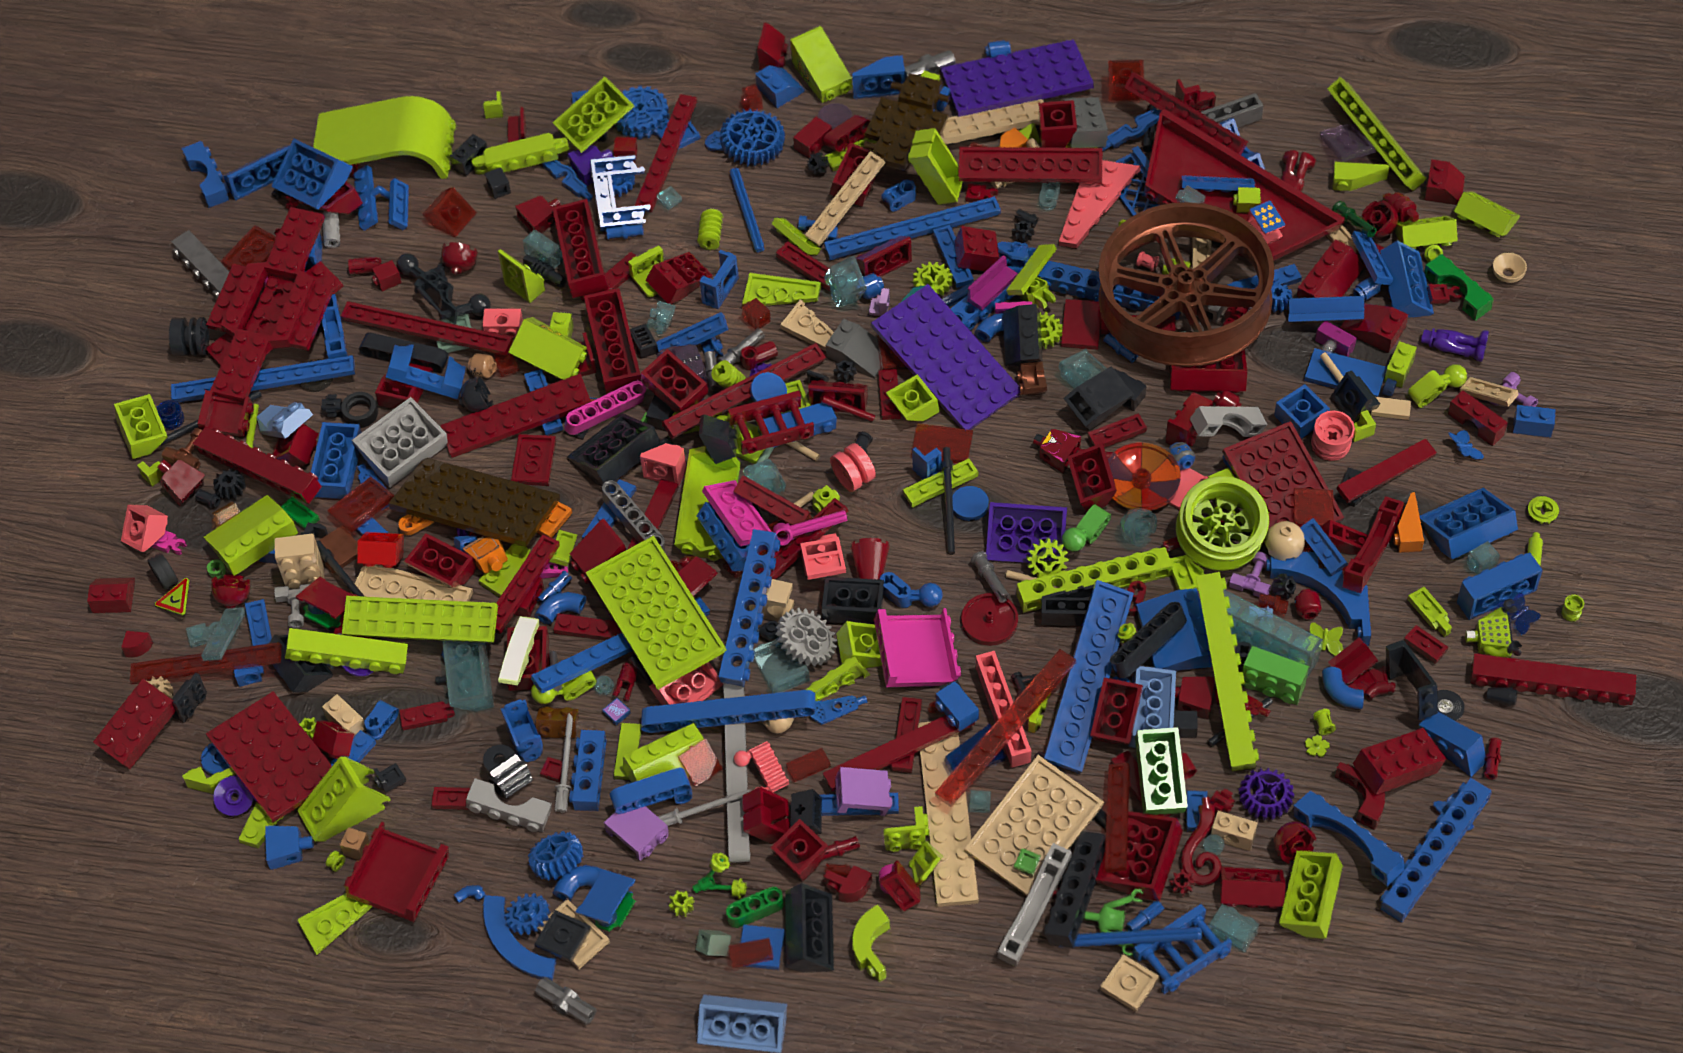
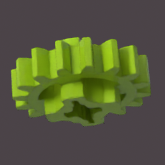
[913,262,952,296]
[1040,312,1062,349]
[1026,538,1069,578]

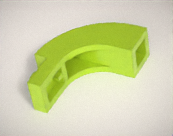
[853,905,890,982]

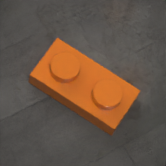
[537,502,573,538]

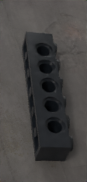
[1044,831,1108,948]

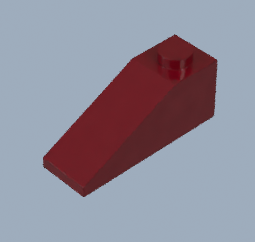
[1321,520,1368,555]

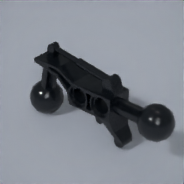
[396,253,491,324]

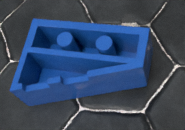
[1419,712,1486,777]

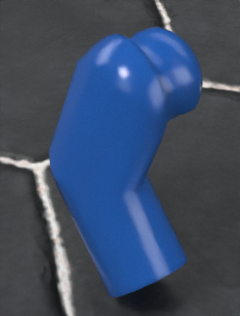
[453,885,485,903]

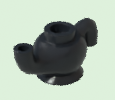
[749,621,780,644]

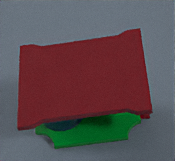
[295,577,358,629]

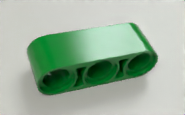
[726,887,784,928]

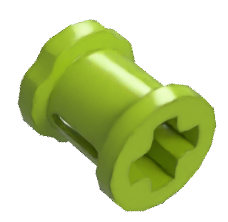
[1313,709,1336,735]

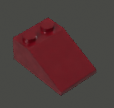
[1340,304,1408,353]

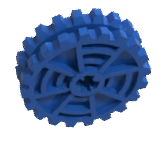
[614,86,669,139]

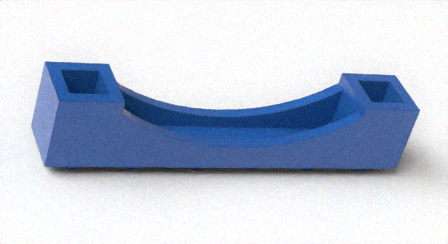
[1294,790,1404,886]

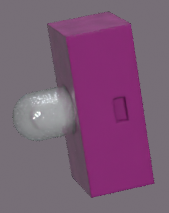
[1315,320,1357,357]

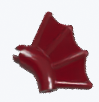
[1349,666,1395,700]

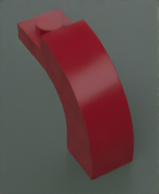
[1335,761,1385,830]

